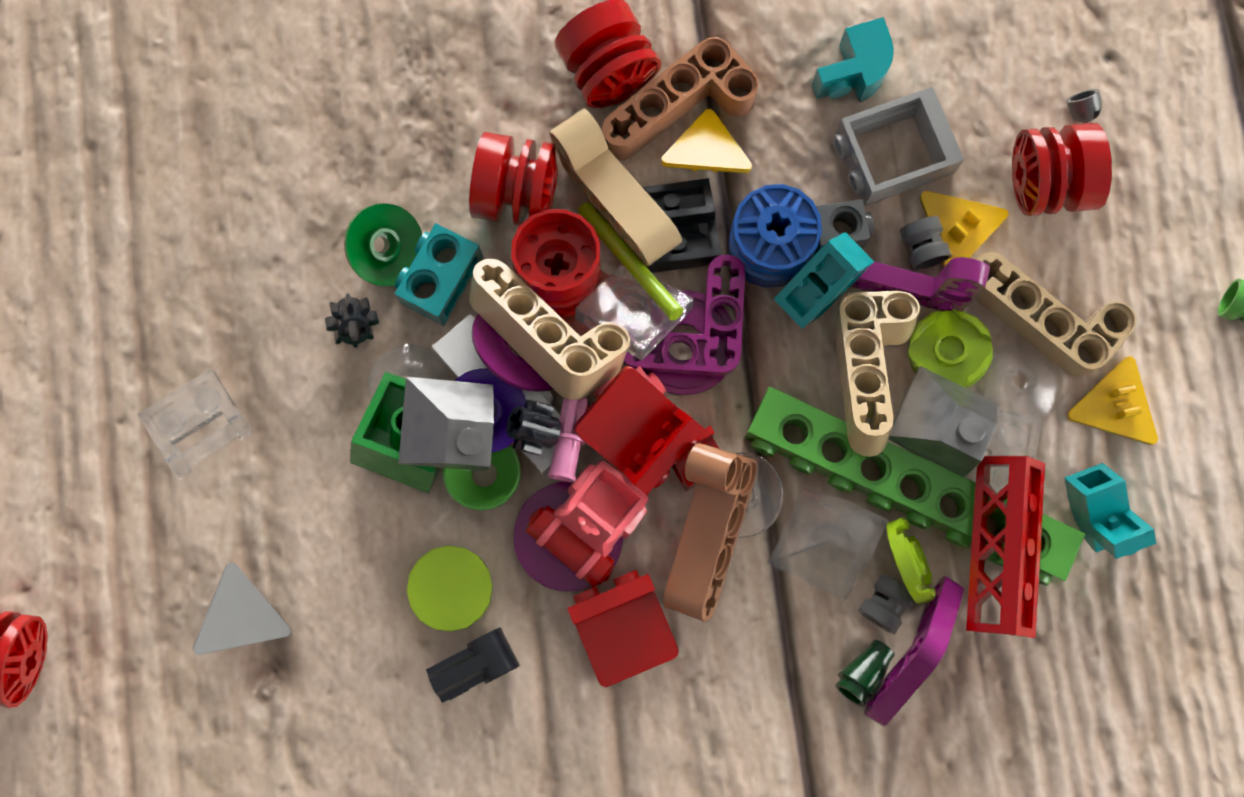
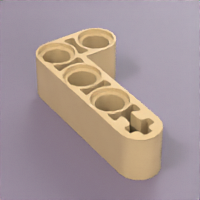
[549,108,682,266]
[976,252,1137,377]
[469,259,630,400]
[835,291,920,457]

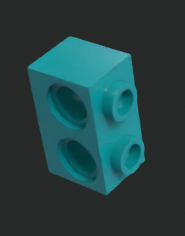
[394,223,483,326]
[774,232,874,329]

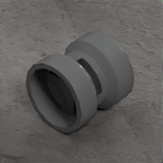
[900,216,952,270]
[858,574,915,634]

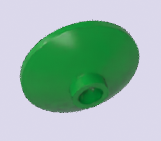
[344,203,422,286]

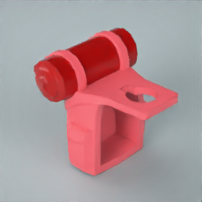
[525,460,649,588]

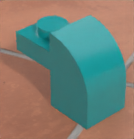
[812,17,894,102]
[1064,463,1156,559]

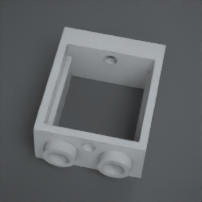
[833,87,964,206]

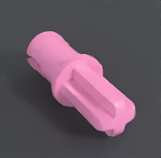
[548,398,589,482]

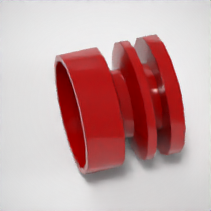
[554,0,661,109]
[1012,123,1112,216]
[469,132,558,226]
[511,209,600,317]
[0,611,48,708]

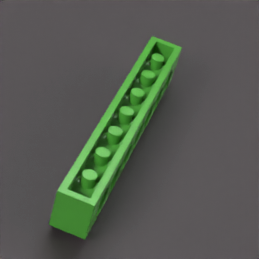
[744,386,1085,586]

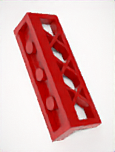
[966,456,1045,638]

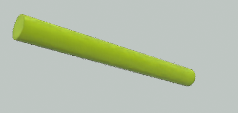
[578,202,684,321]

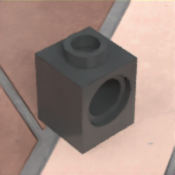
[814,199,874,255]

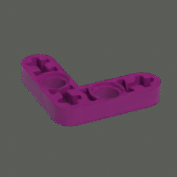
[623,254,745,376]
[851,257,990,311]
[864,576,964,727]

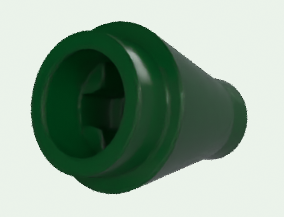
[835,639,895,707]

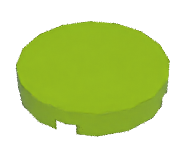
[908,309,993,389]
[886,517,936,605]
[407,545,493,632]

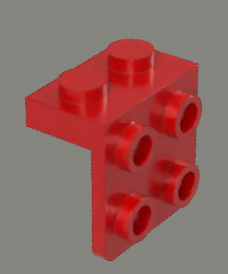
[574,366,704,495]
[567,570,679,687]

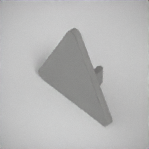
[193,562,291,655]

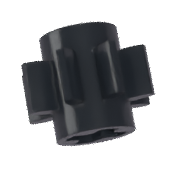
[325,293,379,348]
[506,399,561,456]

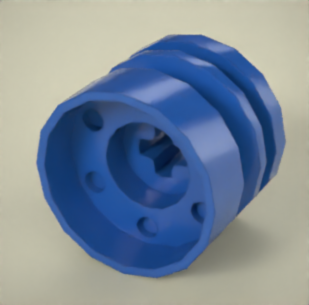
[728,184,822,288]

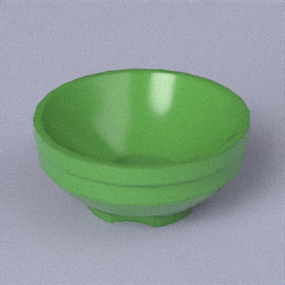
[443,445,521,511]

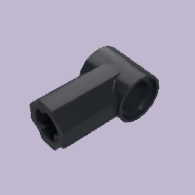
[426,627,520,703]

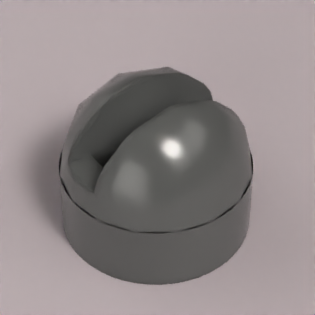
[1066,89,1102,123]

